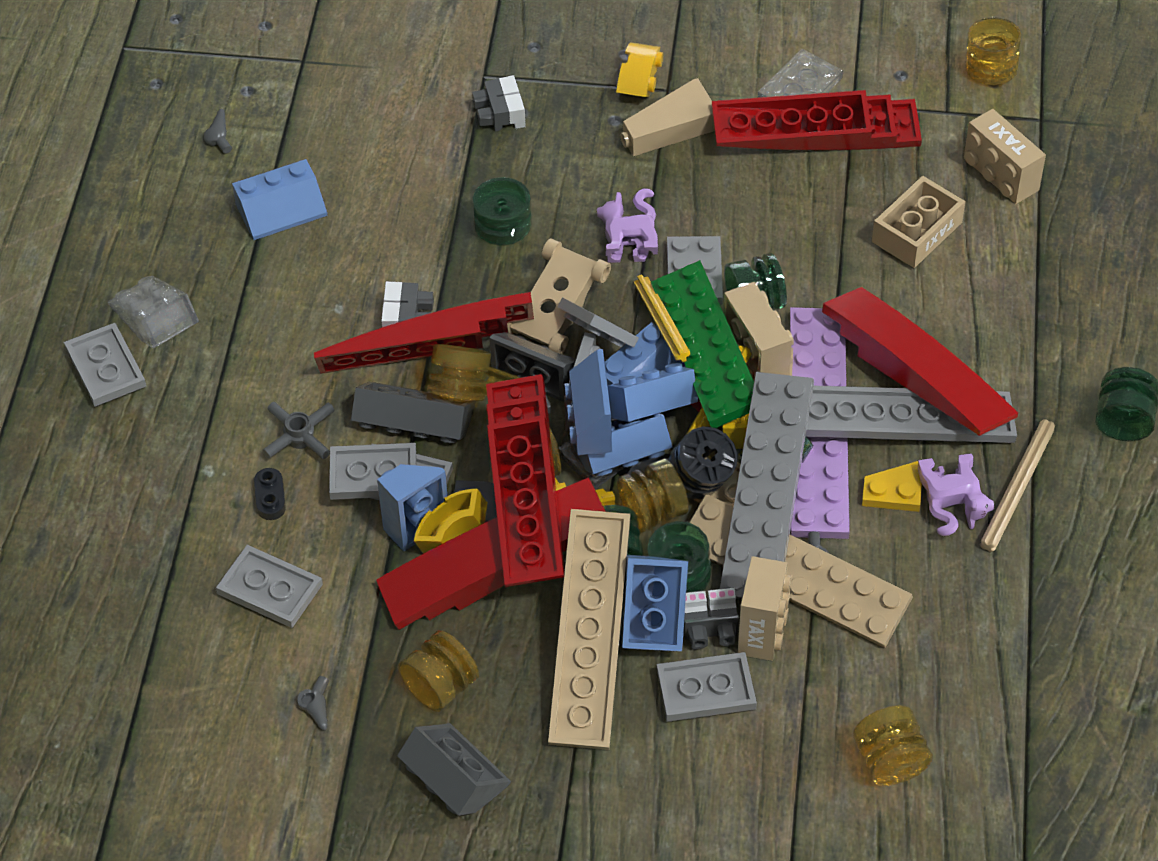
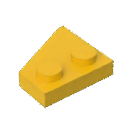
[862,461,922,512]

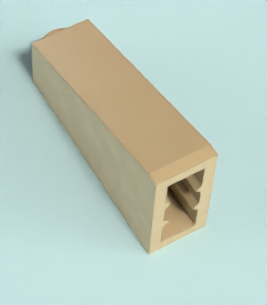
[620,78,715,156]

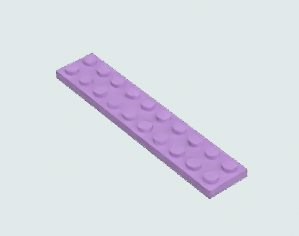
[790,307,849,539]

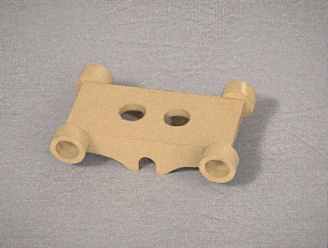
[507,238,611,355]

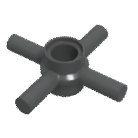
[263,402,335,459]

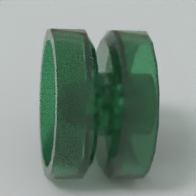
[472,177,532,245]

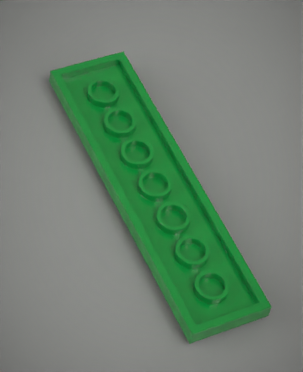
[651,260,754,428]

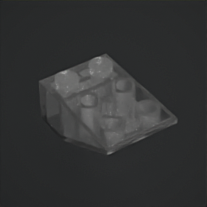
[108,276,199,348]

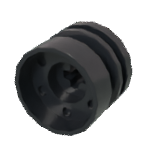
[666,426,737,500]

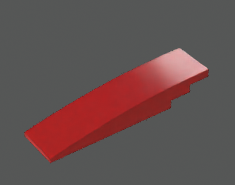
[712,90,922,150]
[822,287,1018,436]
[314,292,534,374]
[486,374,564,587]
[376,478,606,630]

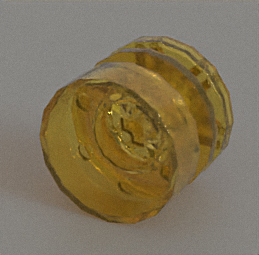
[965,17,1022,85]
[427,344,492,402]
[617,459,689,532]
[398,630,479,712]
[853,705,933,786]

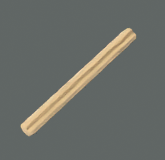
[980,419,1055,552]

